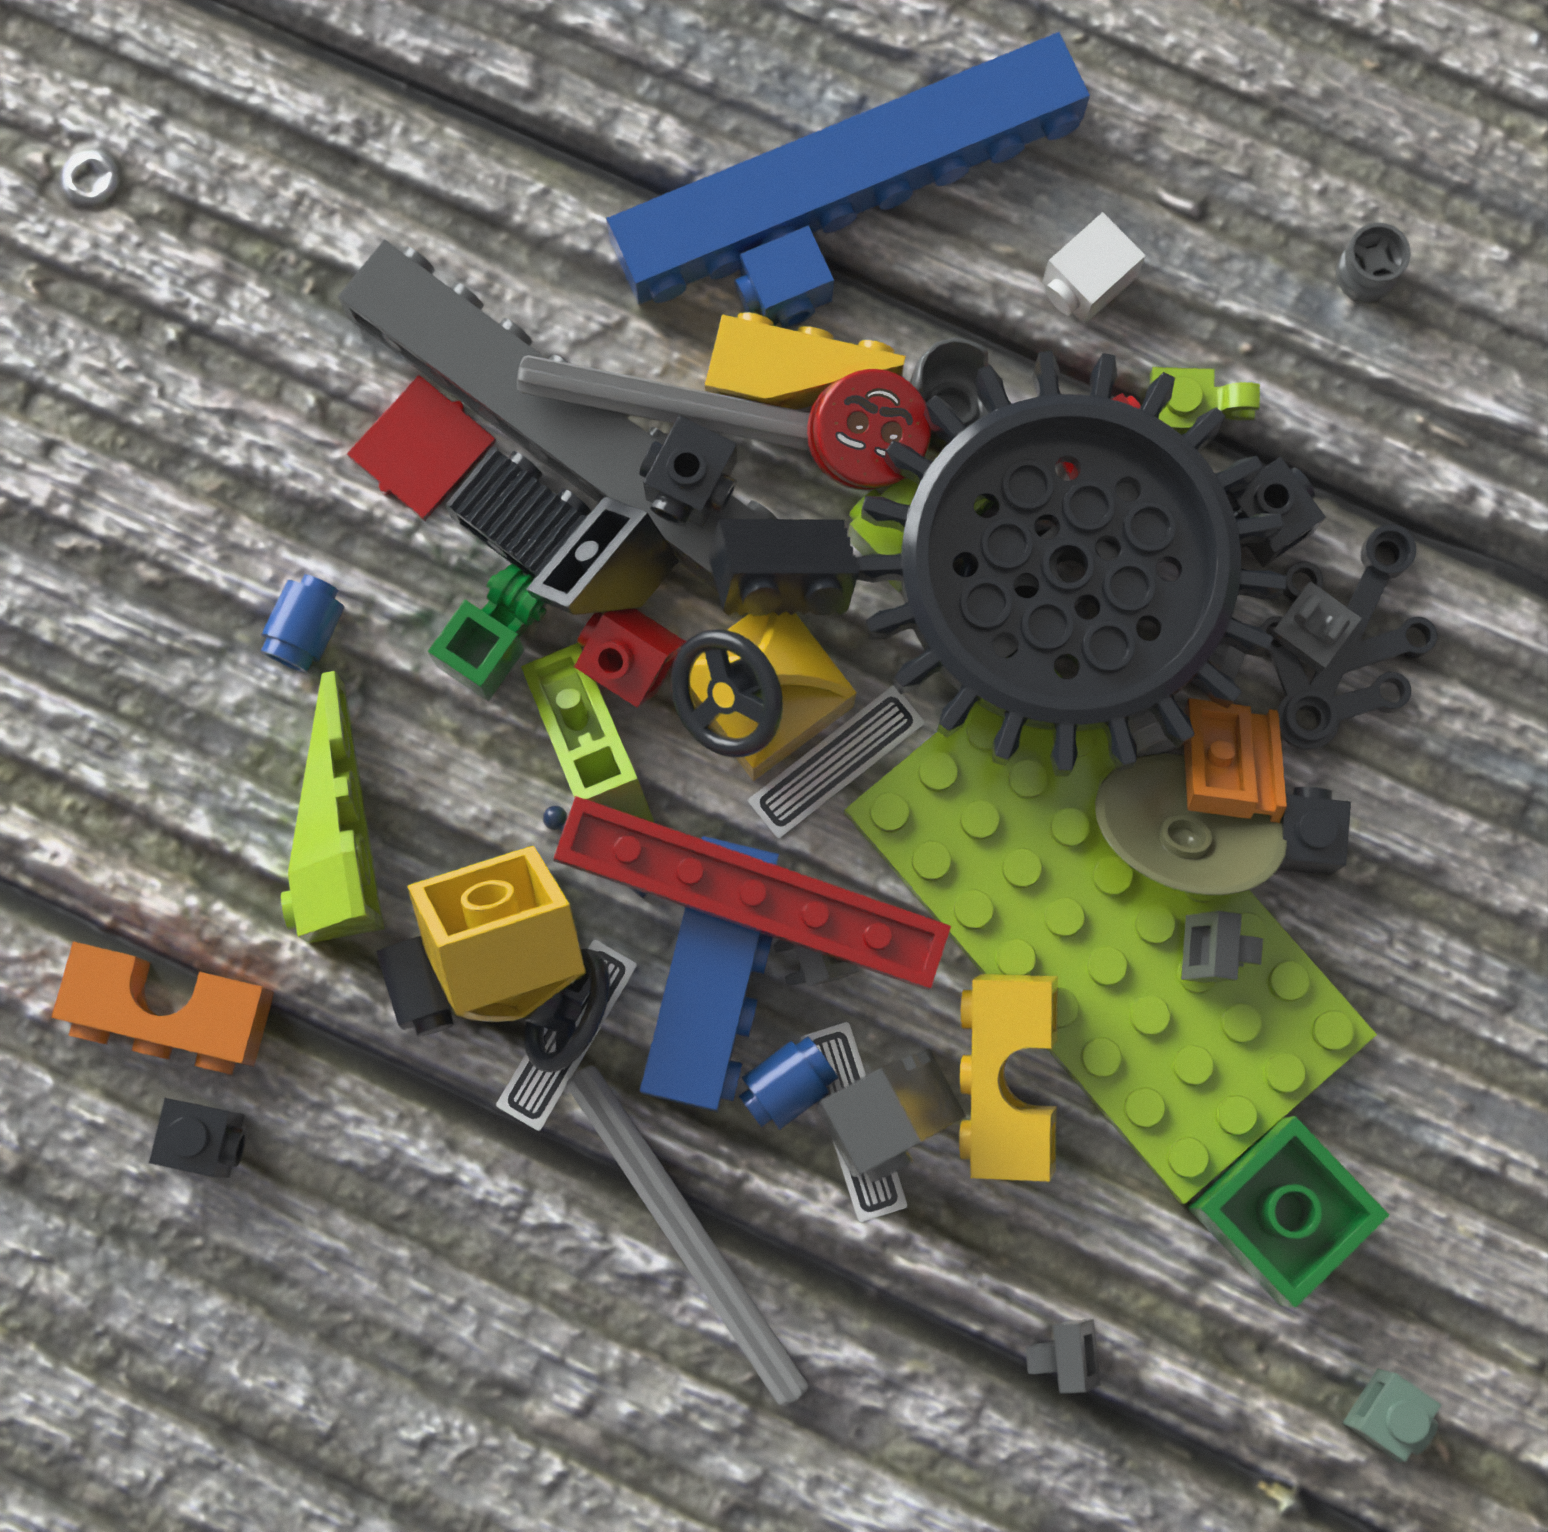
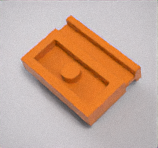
[1183,698,1287,823]

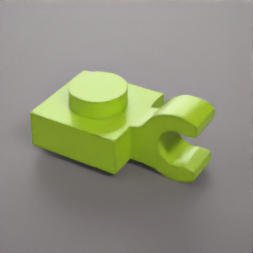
[1150,367,1260,435]

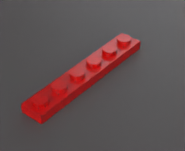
[553,796,951,990]

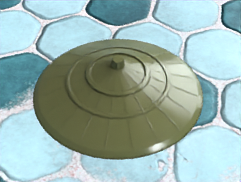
[1095,754,1287,895]

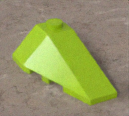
[281,671,384,943]

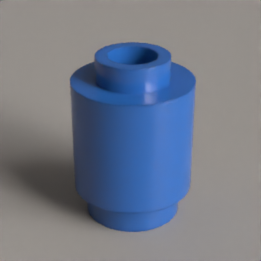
[260,574,345,673]
[739,1036,838,1130]

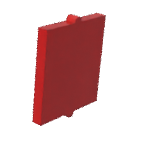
[347,375,496,521]

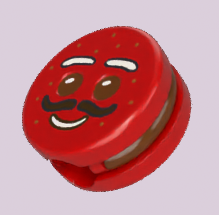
[807,369,931,490]

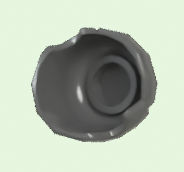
[910,337,1003,440]

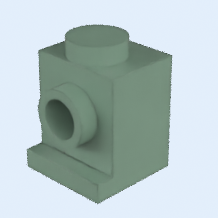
[1342,1368,1441,1463]

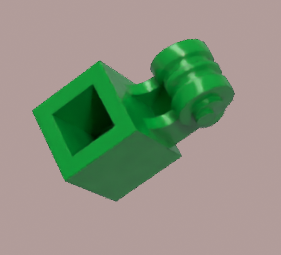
[428,564,547,702]

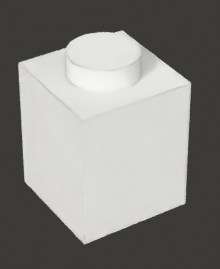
[1042,212,1146,325]

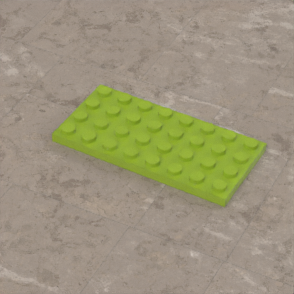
[844,669,1377,1204]

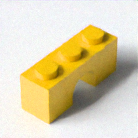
[959,974,1058,1182]

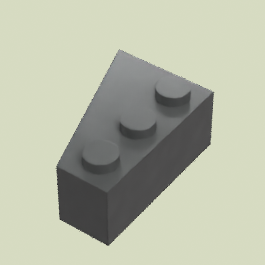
[816,1048,966,1182]

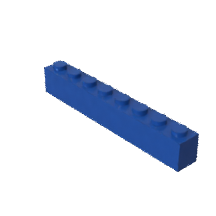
[606,32,1090,305]

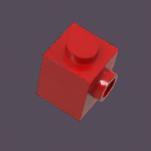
[574,608,686,708]

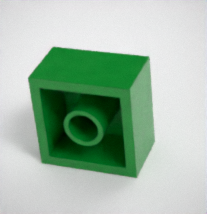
[1188,1116,1390,1308]

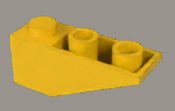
[705,313,906,410]

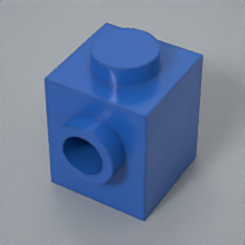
[734,225,834,328]

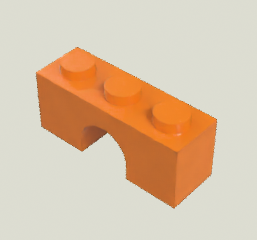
[51,941,274,1075]

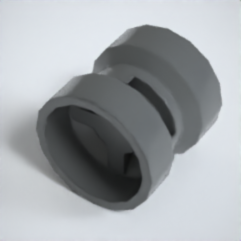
[1335,222,1411,303]

